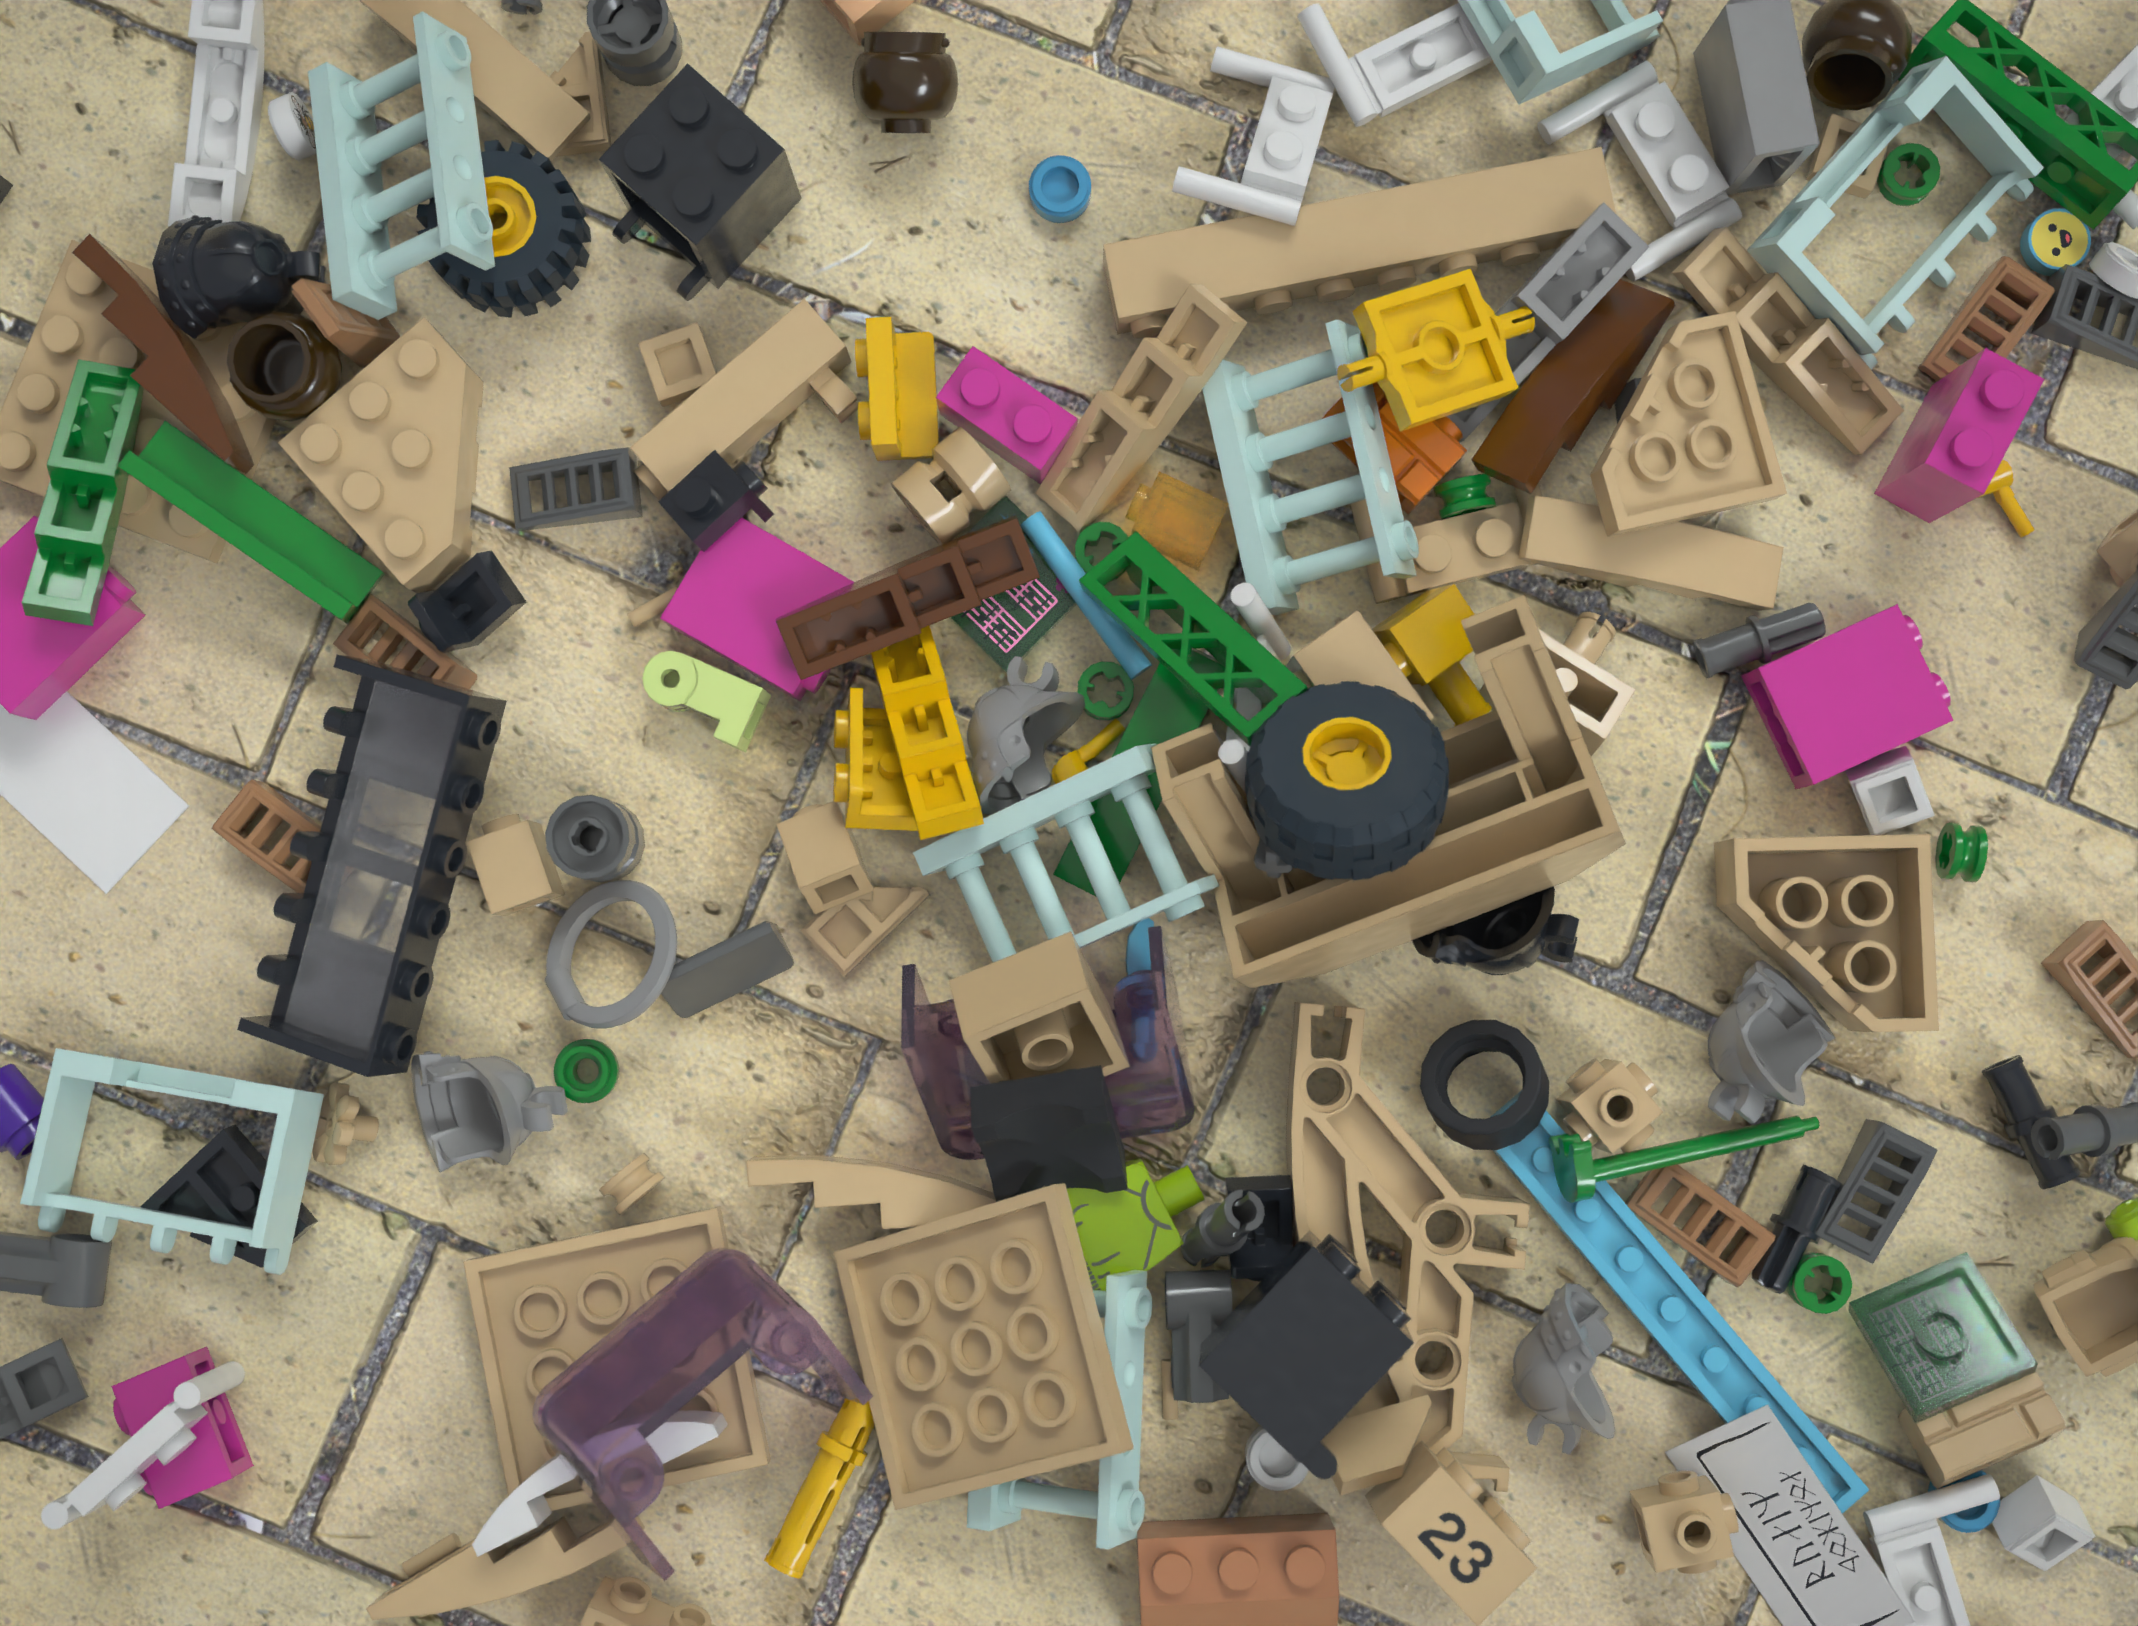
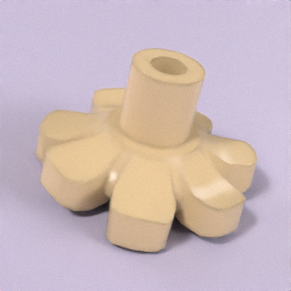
[312,1082,379,1165]

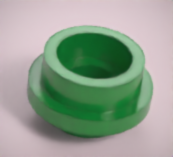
[554,1039,619,1103]

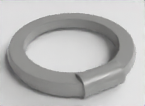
[545,880,677,1029]

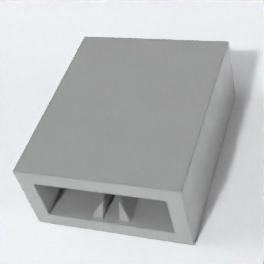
[1693,0,1820,195]

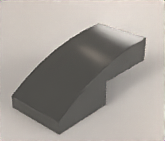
[0,1338,89,1439]

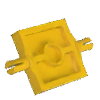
[1337,269,1535,432]

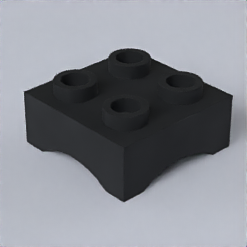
[970,1065,1128,1202]

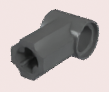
[0,1231,112,1308]
[1165,1270,1232,1403]

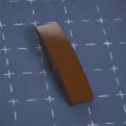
[72,234,254,474]
[1471,279,1676,494]
[776,515,1040,680]

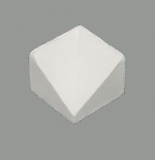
[1845,745,1935,835]
[1992,1475,2095,1571]

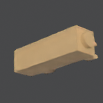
[630,299,858,500]

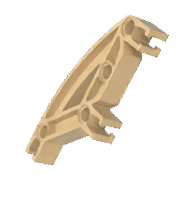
[1286,1002,1530,1502]

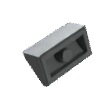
[661,921,794,1018]

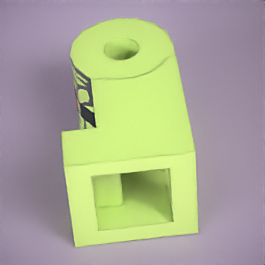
[642,651,771,753]

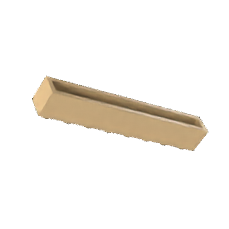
[1103,147,1616,339]

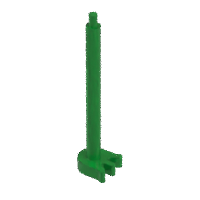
[1549,1116,1820,1203]

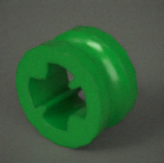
[1877,143,1940,206]
[1434,474,1496,520]
[1075,522,1128,582]
[1077,661,1134,721]
[1935,822,1988,883]
[1787,1252,1852,1314]

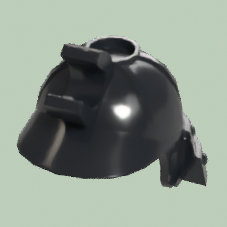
[152,215,326,339]
[1412,886,1579,976]

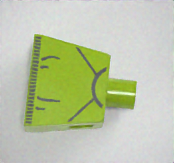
[1067,1158,1205,1291]

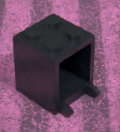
[599,63,802,301]
[1199,1230,1414,1479]

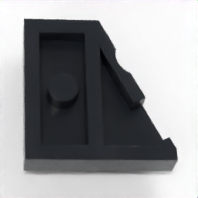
[140,1125,318,1268]

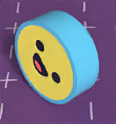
[2020,208,2091,276]

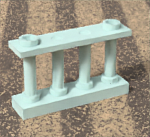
[308,11,495,320]
[1202,319,1419,615]
[913,743,1219,962]
[967,1270,1152,1550]

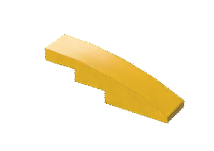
[870,626,984,840]

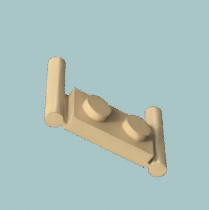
[1350,483,1543,604]

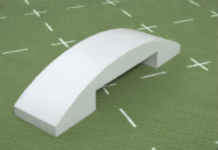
[168,0,264,226]
[472,1410,728,1557]

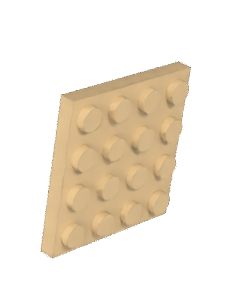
[0,240,276,564]
[834,1183,1134,1510]
[463,1206,771,1511]

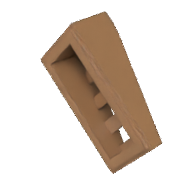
[1918,256,2055,381]
[291,278,400,368]
[333,594,478,689]
[212,779,357,893]
[2041,920,2138,1058]
[1625,1165,1776,1288]

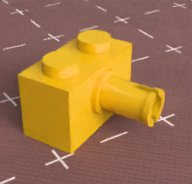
[1372,584,1492,726]

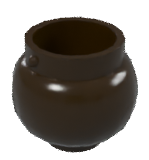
[1802,0,1912,110]
[852,32,958,133]
[227,311,342,422]

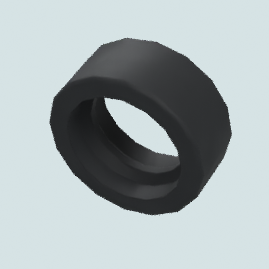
[1420,1020,1549,1150]

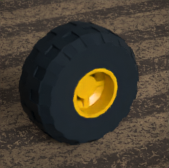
[1245,681,1449,881]

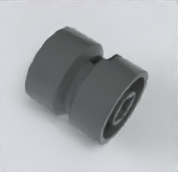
[587,0,682,86]
[545,795,645,883]

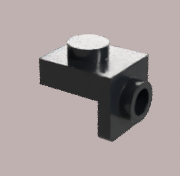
[658,450,774,552]
[408,551,527,653]
[1225,1175,1293,1282]

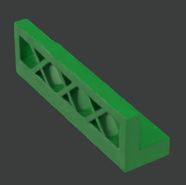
[1898,0,2138,230]
[118,421,385,624]
[1079,531,1308,746]

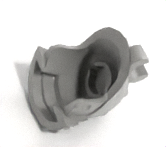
[967,656,1085,815]
[1708,960,1835,1123]
[411,1051,568,1173]
[1512,1283,1615,1454]

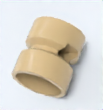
[891,427,1011,545]

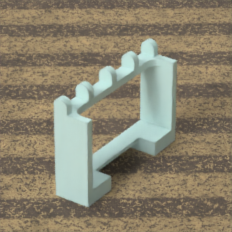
[1458,0,1663,104]
[1747,56,2044,370]
[20,1048,324,1275]

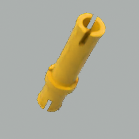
[764,1380,875,1579]

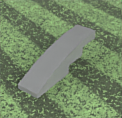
[1447,202,1649,443]

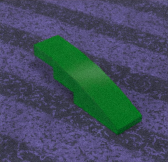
[21,359,144,626]
[1053,649,1225,897]

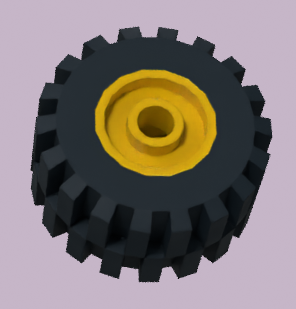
[416,140,591,318]

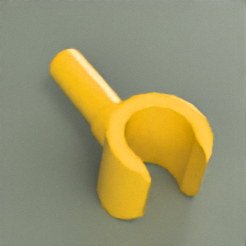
[1978,459,2035,537]
[1051,719,1125,784]

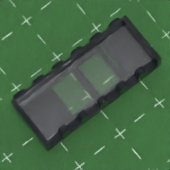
[237,655,507,1077]

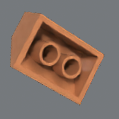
[1136,1513,1339,1626]

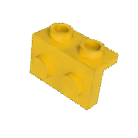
[855,317,939,461]
[833,687,918,831]

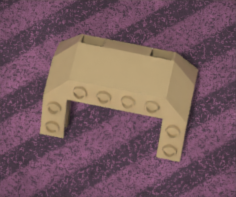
[1151,595,1626,988]

